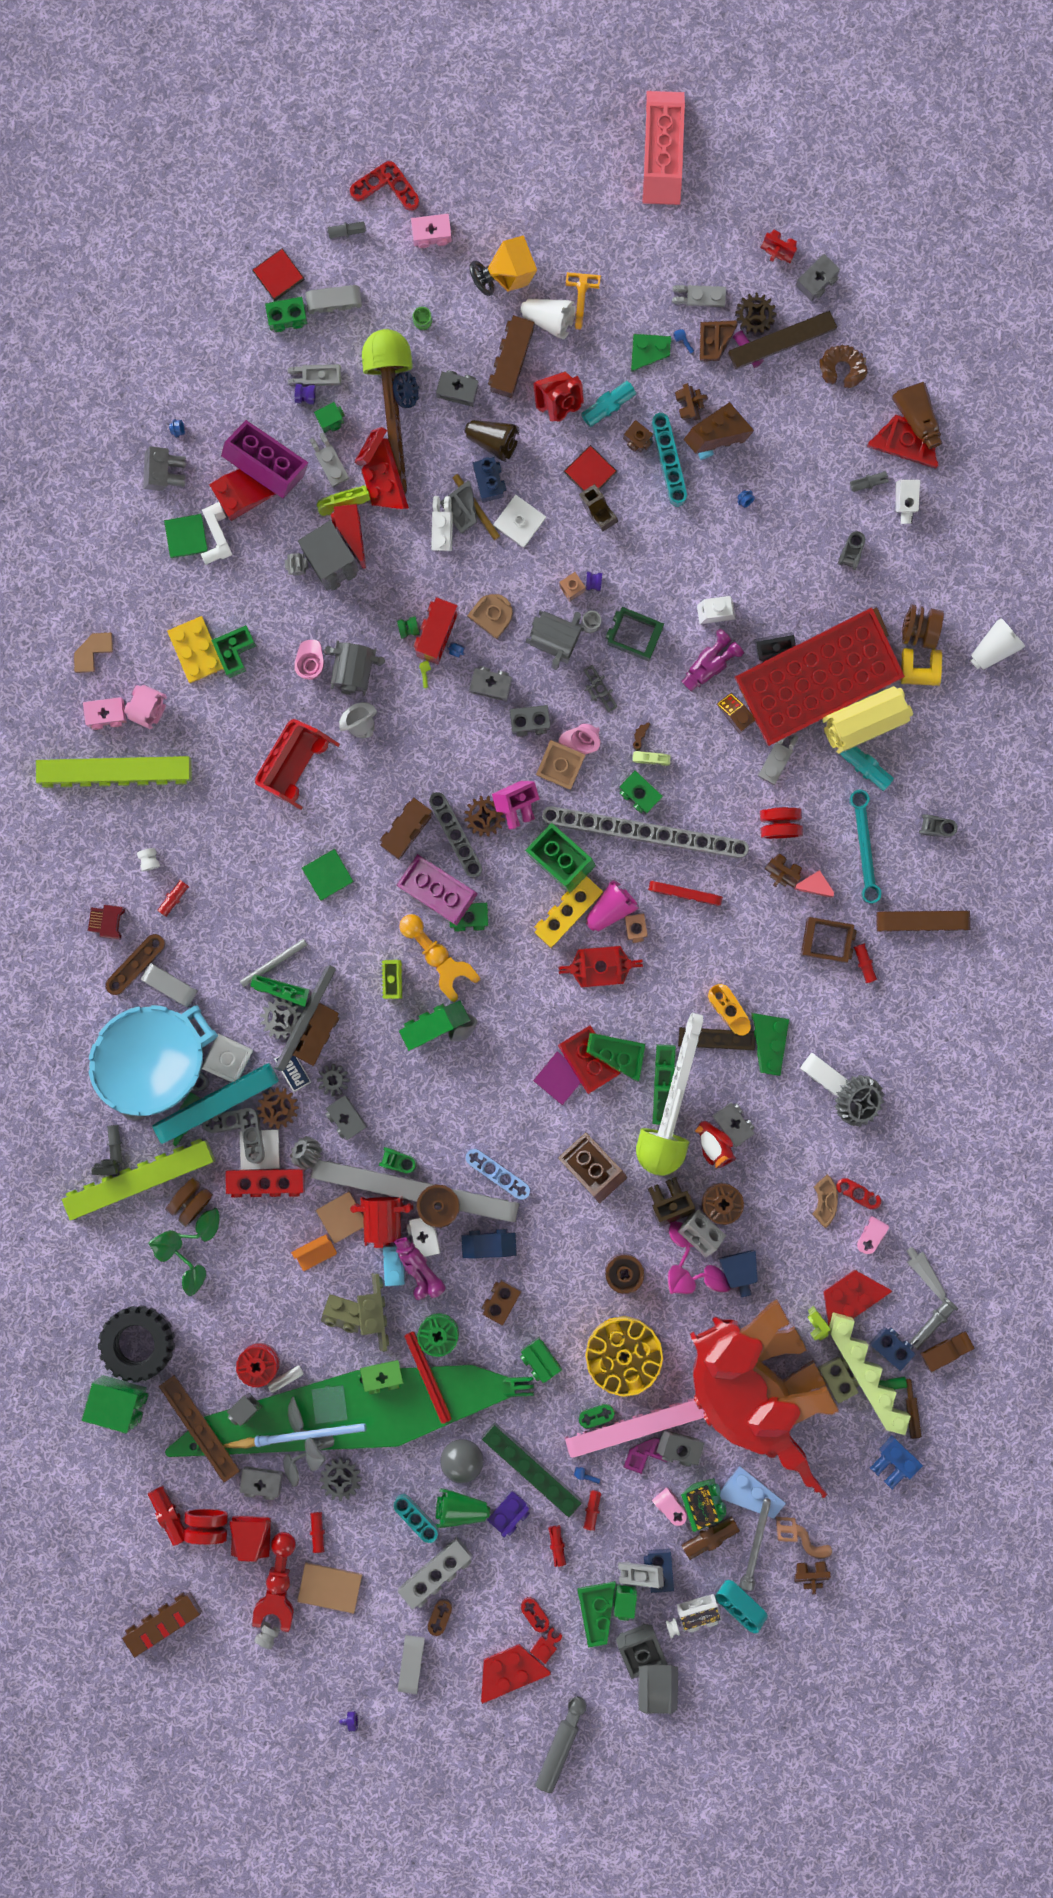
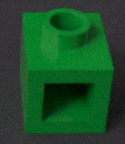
[314,402,345,433]

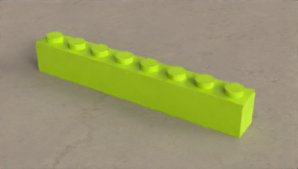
[36,756,192,788]
[61,1138,215,1221]

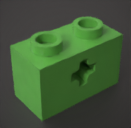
[360,1360,403,1395]

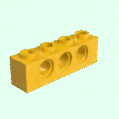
[534,876,603,948]

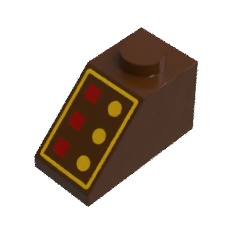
[716,693,755,734]

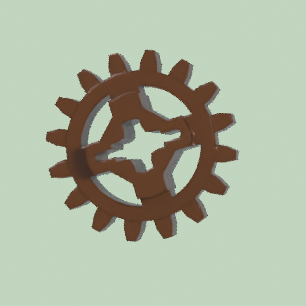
[464,796,505,837]
[257,1087,299,1129]

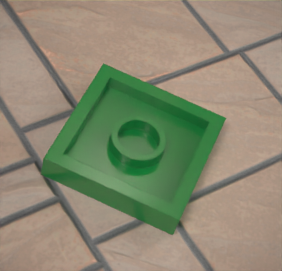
[164,514,208,558]
[302,849,354,901]

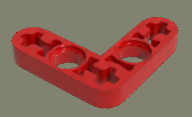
[350,161,419,211]

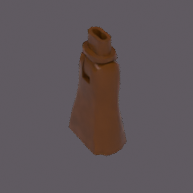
[892,382,943,449]

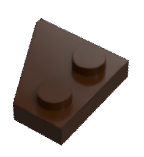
[700,320,738,362]

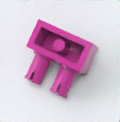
[492,781,540,829]

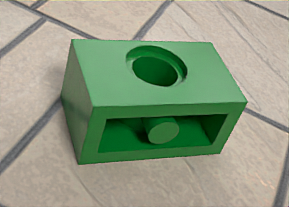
[619,770,663,815]
[450,903,489,932]

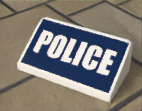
[275,1055,311,1092]

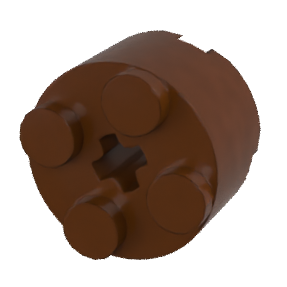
[605,1253,644,1294]

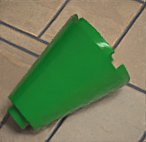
[435,1488,490,1528]

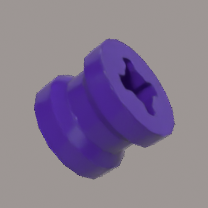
[585,571,602,592]

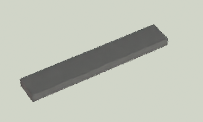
[274,965,336,1071]

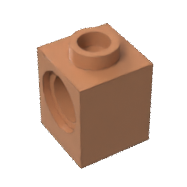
[559,572,586,602]
[624,914,647,943]

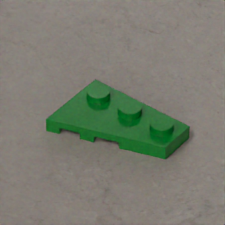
[250,974,309,1007]
[751,1013,789,1076]
[587,1033,646,1082]
[577,1581,616,1648]

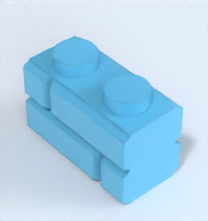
[383,1245,405,1286]

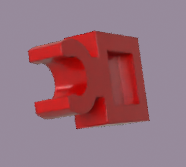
[530,1627,562,1664]

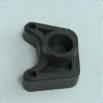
[91,1159,119,1175]

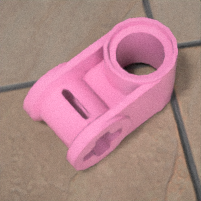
[857,1216,889,1254]
[652,1487,687,1526]

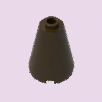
[464,420,520,462]

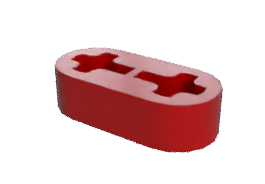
[521,1597,549,1632]

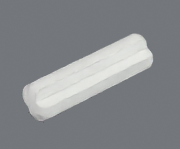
[267,1366,303,1393]

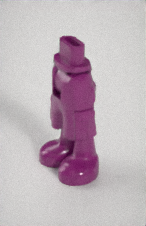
[681,628,745,692]

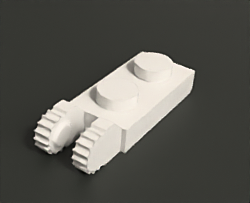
[432,496,453,551]

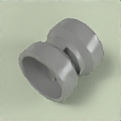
[581,611,602,634]
[254,1622,280,1649]

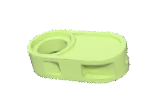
[632,751,671,766]

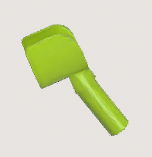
[419,661,431,688]

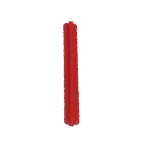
[404,1331,452,1423]

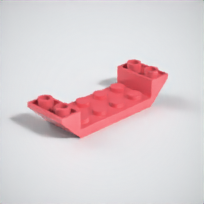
[642,91,685,205]

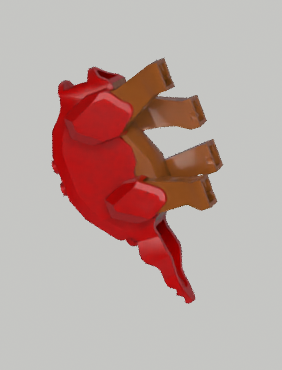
[690,1299,839,1498]

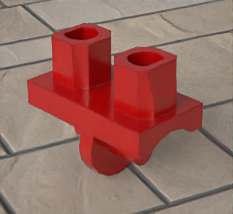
[760,229,797,264]

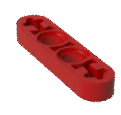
[648,881,723,906]

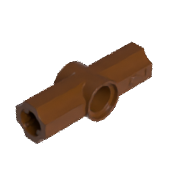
[681,1516,740,1560]

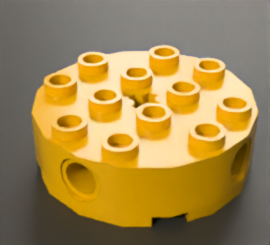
[585,1316,663,1397]

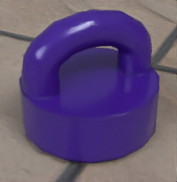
[339,1711,358,1732]

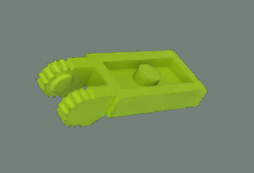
[316,485,370,516]

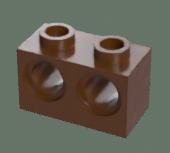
[481,1279,522,1326]

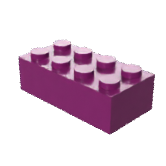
[221,420,309,499]

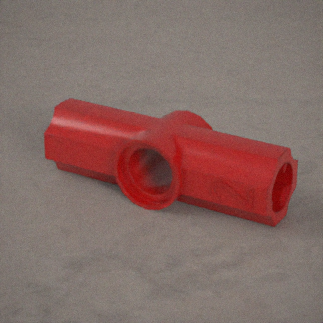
[147,1486,185,1546]

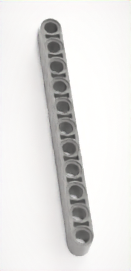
[542,806,749,859]
[310,1159,519,1222]

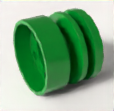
[417,1313,459,1357]

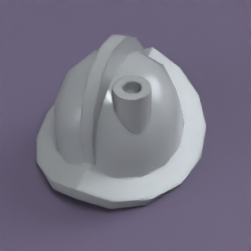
[339,702,377,738]

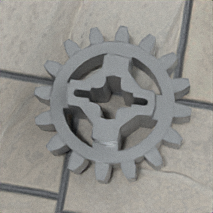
[260,998,302,1039]

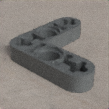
[203,1108,265,1164]

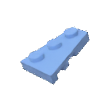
[720,1466,786,1519]

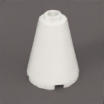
[520,299,575,339]
[971,618,1025,670]

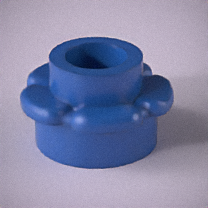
[169,419,185,438]
[737,490,755,508]
[447,642,465,658]

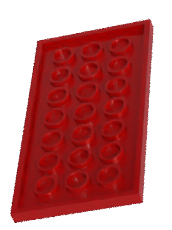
[734,607,905,746]

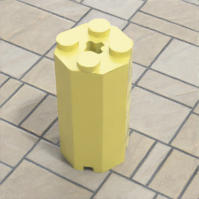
[823,686,913,754]

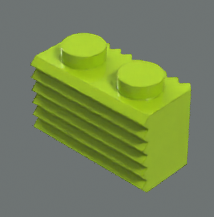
[381,960,402,999]

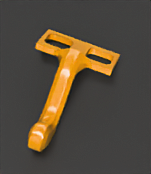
[565,272,601,330]

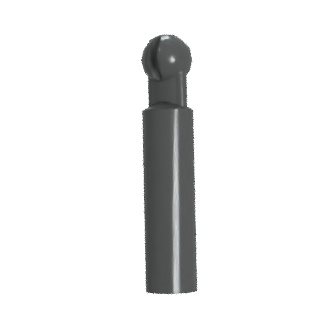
[535,1696,587,1793]

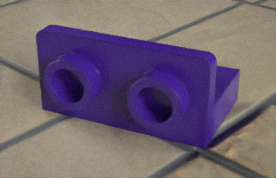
[487,1490,530,1538]

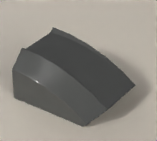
[616,1623,668,1679]
[637,1665,678,1715]

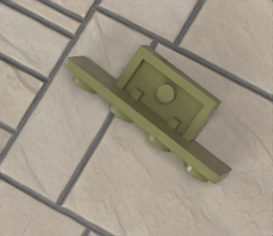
[357,1273,389,1352]

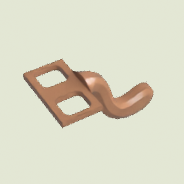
[776,1517,832,1559]

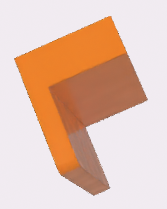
[291,1234,337,1271]

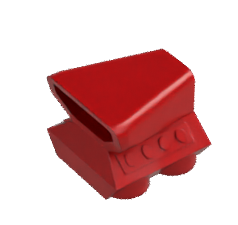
[533,371,584,422]
[230,1516,271,1562]

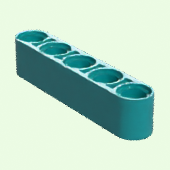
[652,413,687,507]

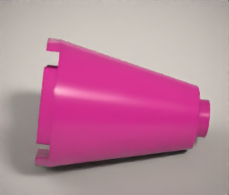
[586,880,639,932]

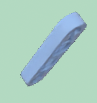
[466,1149,530,1200]

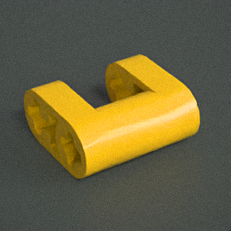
[901,648,942,686]

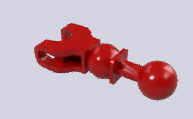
[252,1532,296,1632]

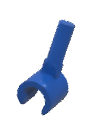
[673,329,694,354]
[574,1467,600,1484]

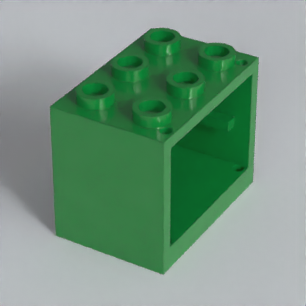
[81,1375,149,1434]

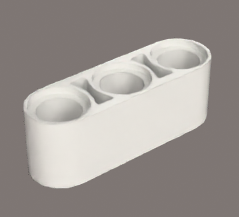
[800,1053,847,1096]

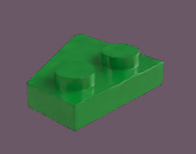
[631,334,671,372]

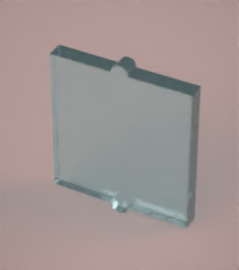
[312,1385,348,1424]

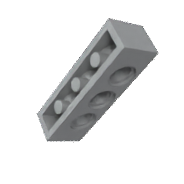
[398,1537,472,1609]

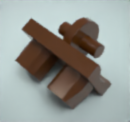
[675,383,708,421]
[765,854,802,888]
[794,1561,831,1595]

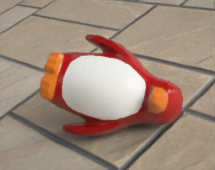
[695,1121,737,1168]

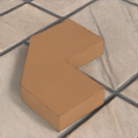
[74,632,113,673]

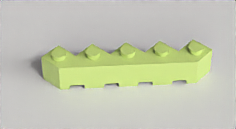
[828,1313,910,1435]

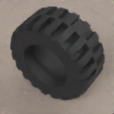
[98,1305,175,1382]

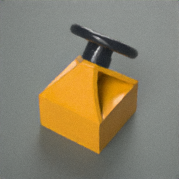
[469,235,537,296]

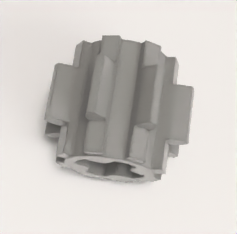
[285,553,308,575]

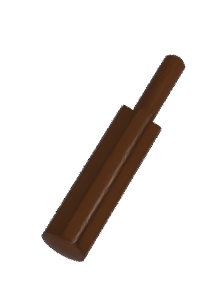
[905,1379,922,1439]

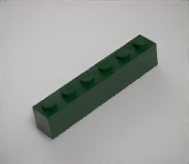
[482,1422,582,1518]

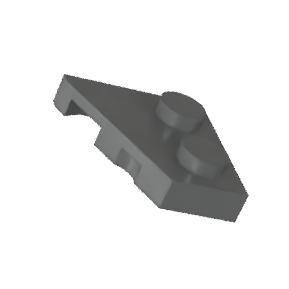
[440,480,477,534]

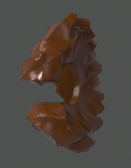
[819,344,868,388]

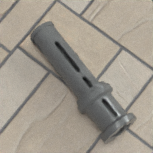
[909,1297,959,1350]

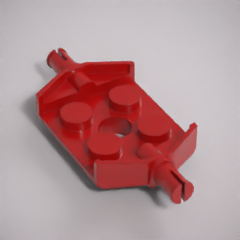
[558,946,643,988]

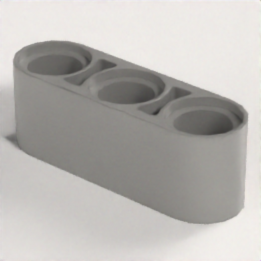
[306,285,362,314]
[141,963,198,1007]
[398,1635,425,1694]

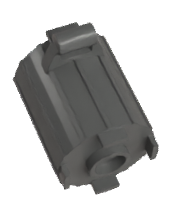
[526,610,585,670]
[323,640,385,696]

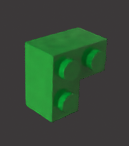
[211,625,256,679]

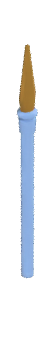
[224,1423,366,1448]

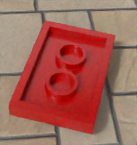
[558,1025,621,1094]

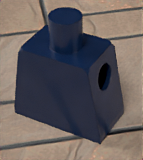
[718,1250,758,1297]

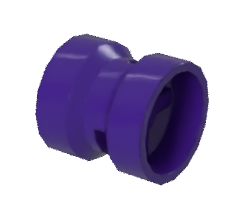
[294,384,316,405]

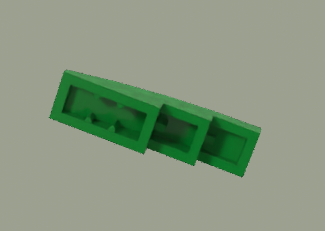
[652,1044,676,1125]

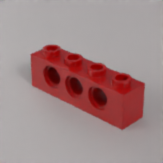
[226,1169,305,1198]

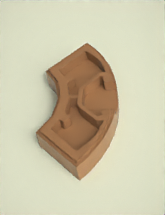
[812,1174,838,1229]

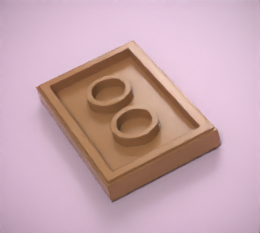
[297,1562,362,1614]

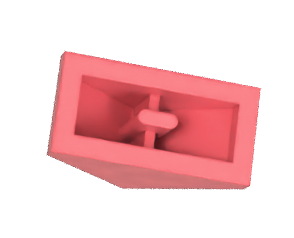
[794,870,834,898]

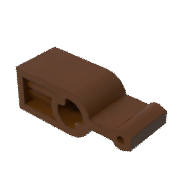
[920,1331,975,1372]

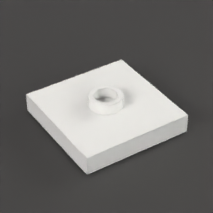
[493,495,546,548]
[201,1033,253,1082]
[240,1130,280,1170]

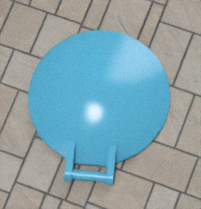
[89,1005,218,1116]

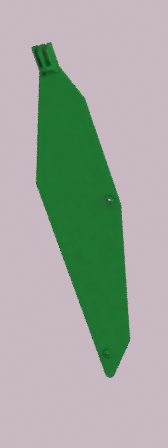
[165,1365,535,1457]

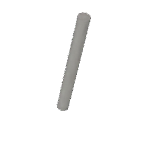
[240,939,308,987]

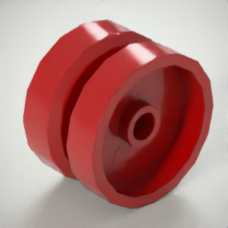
[759,807,803,839]
[184,1509,228,1545]

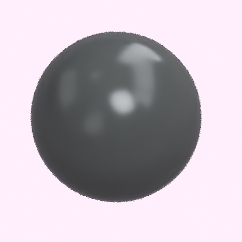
[440,1439,484,1484]

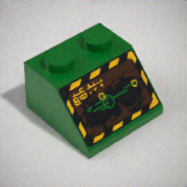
[681,1478,726,1532]

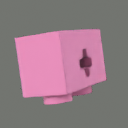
[411,214,452,248]
[83,697,127,730]

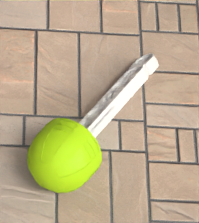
[636,1013,703,1175]

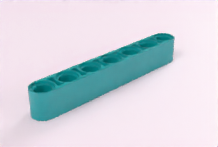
[152,1063,279,1144]

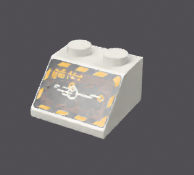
[677,1594,722,1632]

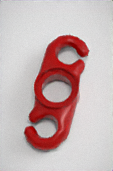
[836,1178,881,1210]

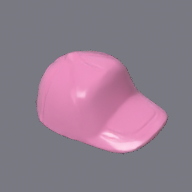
[295,640,324,680]

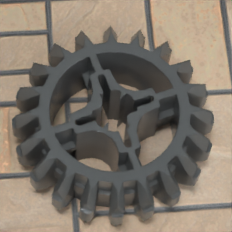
[834,1075,885,1127]

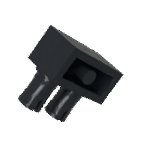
[754,632,796,662]

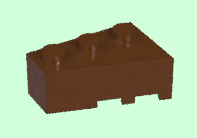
[683,402,754,454]
[380,797,434,860]
[293,1002,339,1066]

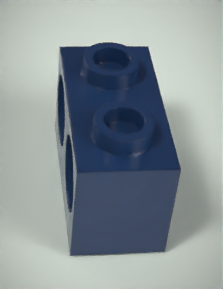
[869,1327,916,1372]
[644,1548,674,1593]

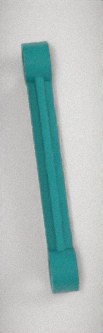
[849,789,882,904]

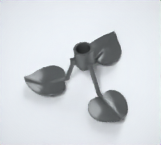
[283,1396,334,1487]

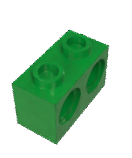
[265,297,308,332]
[614,1584,637,1621]

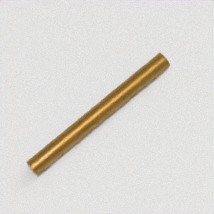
[452,474,500,541]

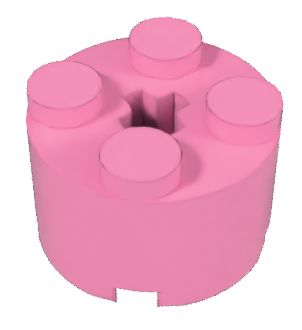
[124,685,167,729]

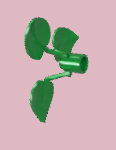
[148,1208,220,1297]

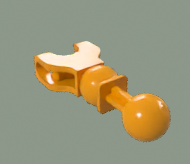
[399,914,481,1003]

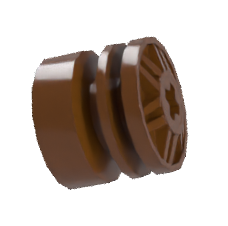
[902,604,944,650]
[701,1182,744,1225]

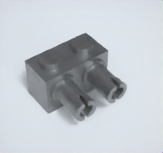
[143,446,186,491]

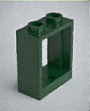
[605,607,664,662]

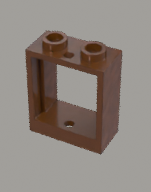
[801,917,857,963]

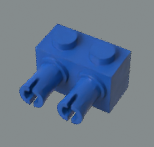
[869,1435,923,1490]

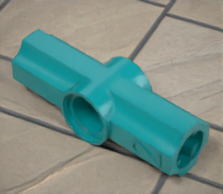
[581,380,636,428]
[839,746,894,791]

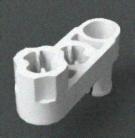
[201,502,232,565]

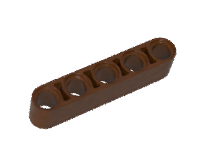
[876,911,971,932]

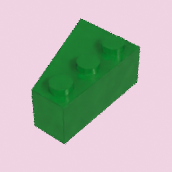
[399,1000,471,1051]

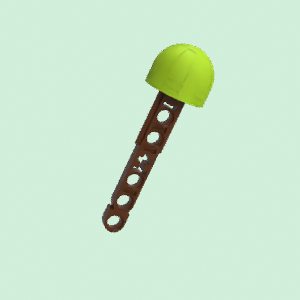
[362,329,413,494]

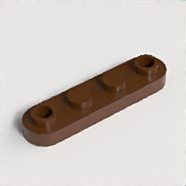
[105,934,165,995]

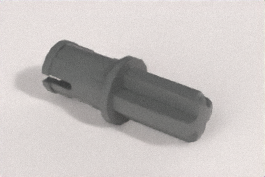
[328,221,366,239]
[850,471,889,492]
[107,1125,122,1163]

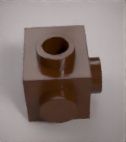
[623,420,653,453]

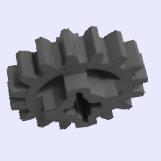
[319,1457,362,1501]

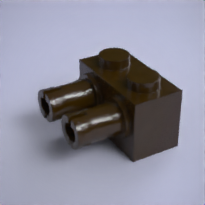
[647,1177,695,1228]

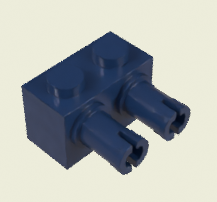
[472,457,507,503]

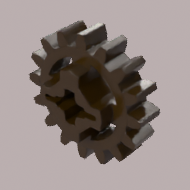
[735,293,777,336]

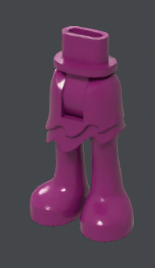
[394,1238,446,1300]

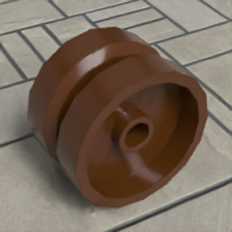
[165,1177,214,1227]
[417,1184,460,1228]

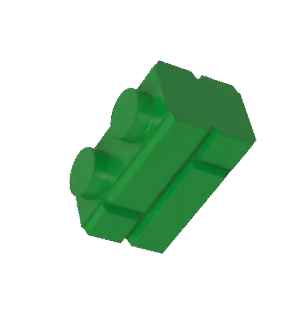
[520,1337,562,1384]

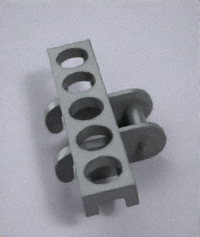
[583,665,618,712]

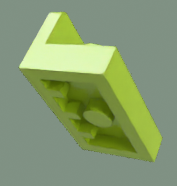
[808,1306,831,1341]

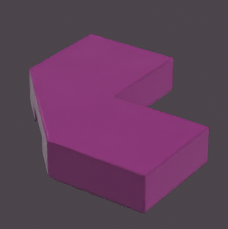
[623,1437,667,1474]

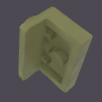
[321,1294,360,1333]

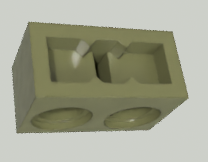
[818,1356,859,1404]

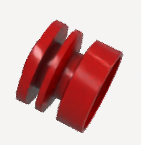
[236,1343,280,1387]

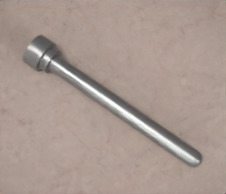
[739,1498,771,1591]

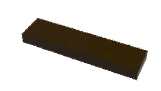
[678,1027,756,1051]

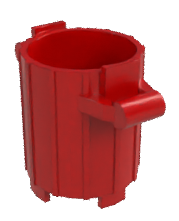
[350,1196,413,1248]

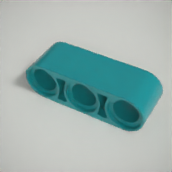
[393,1494,438,1543]
[715,1580,768,1634]

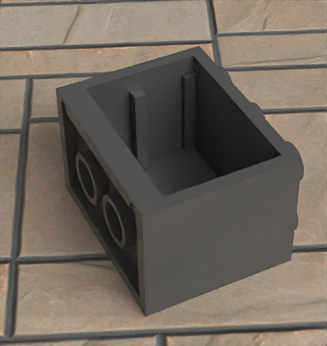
[297,521,359,591]

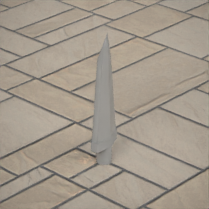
[906,1247,945,1302]

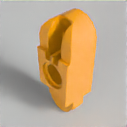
[708,984,751,1036]

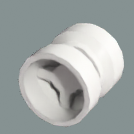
[137,848,160,872]

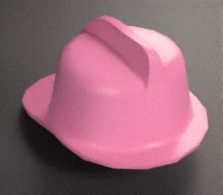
[559,724,600,754]

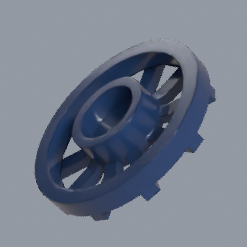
[393,372,419,409]

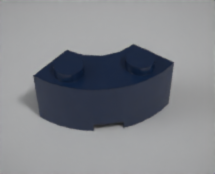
[461,1229,517,1259]

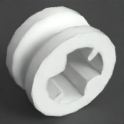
[666,1618,680,1638]

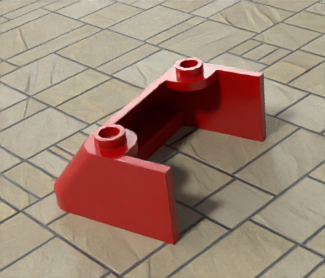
[255,719,340,810]

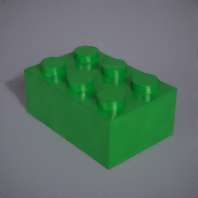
[525,823,596,893]

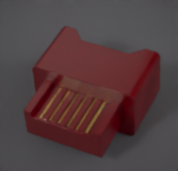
[87,905,125,940]

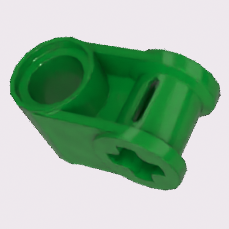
[379,1147,417,1173]

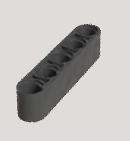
[429,792,482,878]

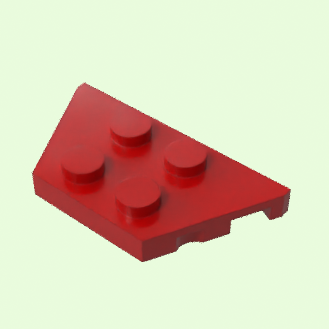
[867,415,938,469]
[361,438,409,509]
[823,1269,892,1326]
[481,1644,551,1704]

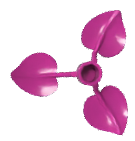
[668,1221,731,1294]

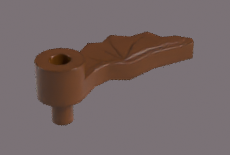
[633,723,650,751]

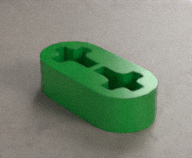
[579,1404,614,1428]

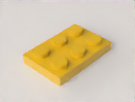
[167,616,223,683]

